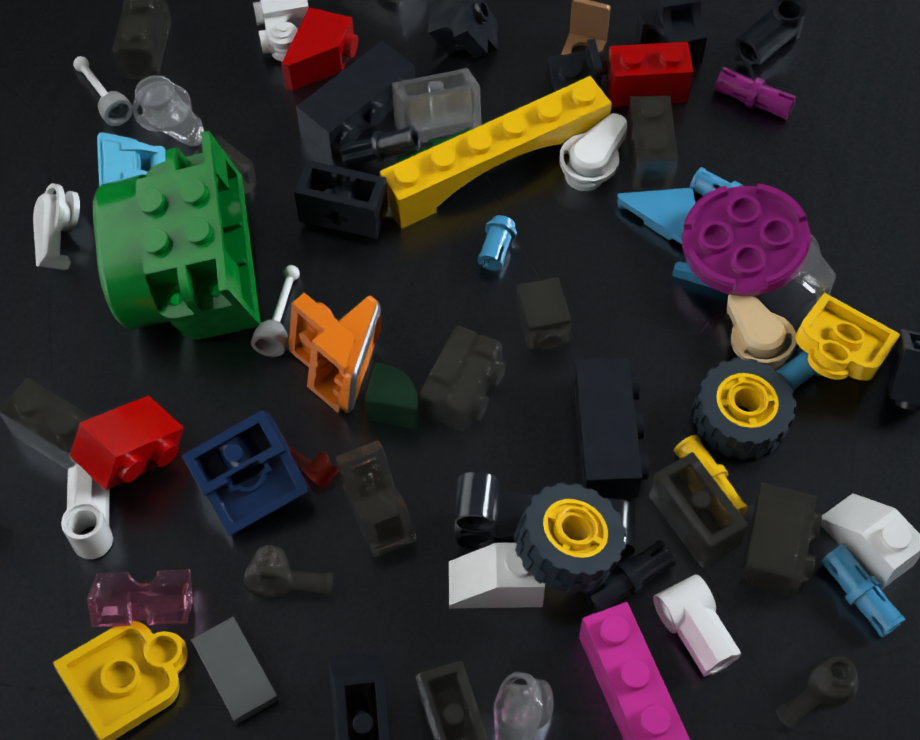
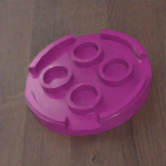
[682,183,811,296]

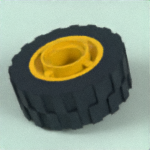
[692,358,796,460]
[514,483,626,594]

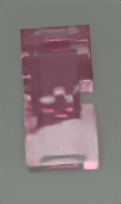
[87,569,193,627]

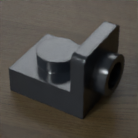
[547,38,608,92]

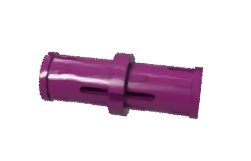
[714,67,797,120]

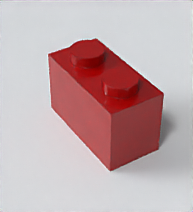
[606,42,693,107]
[70,395,184,490]

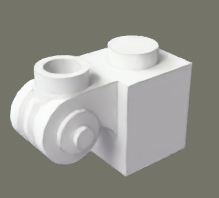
[253,0,309,62]

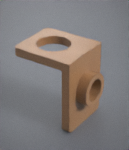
[561,0,611,55]

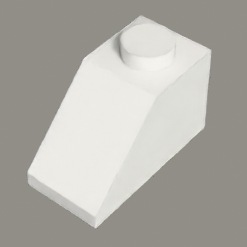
[817,493,920,590]
[449,543,545,609]

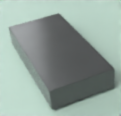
[191,616,279,725]

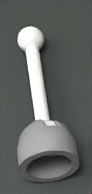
[73,56,133,126]
[251,265,300,357]

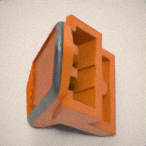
[288,293,381,413]

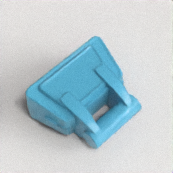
[97,133,166,186]

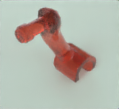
[278,426,340,487]

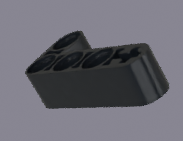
[454,472,636,558]

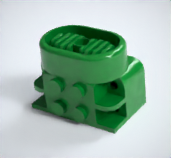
[93,131,260,340]

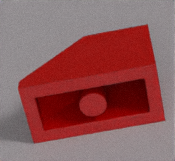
[282,7,358,91]

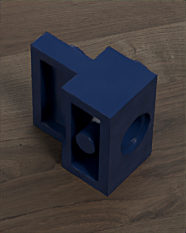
[182,410,311,536]

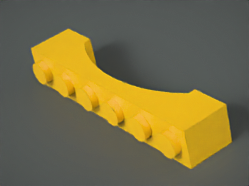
[380,76,612,229]

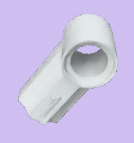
[61,463,113,559]
[653,574,741,677]

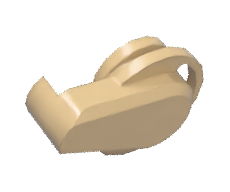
[727,294,796,371]

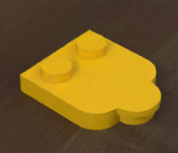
[795,293,901,381]
[53,621,188,740]

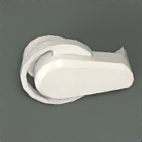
[559,113,627,191]
[33,183,80,270]

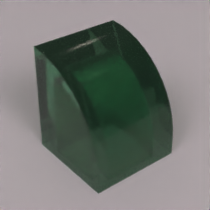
[364,362,419,430]

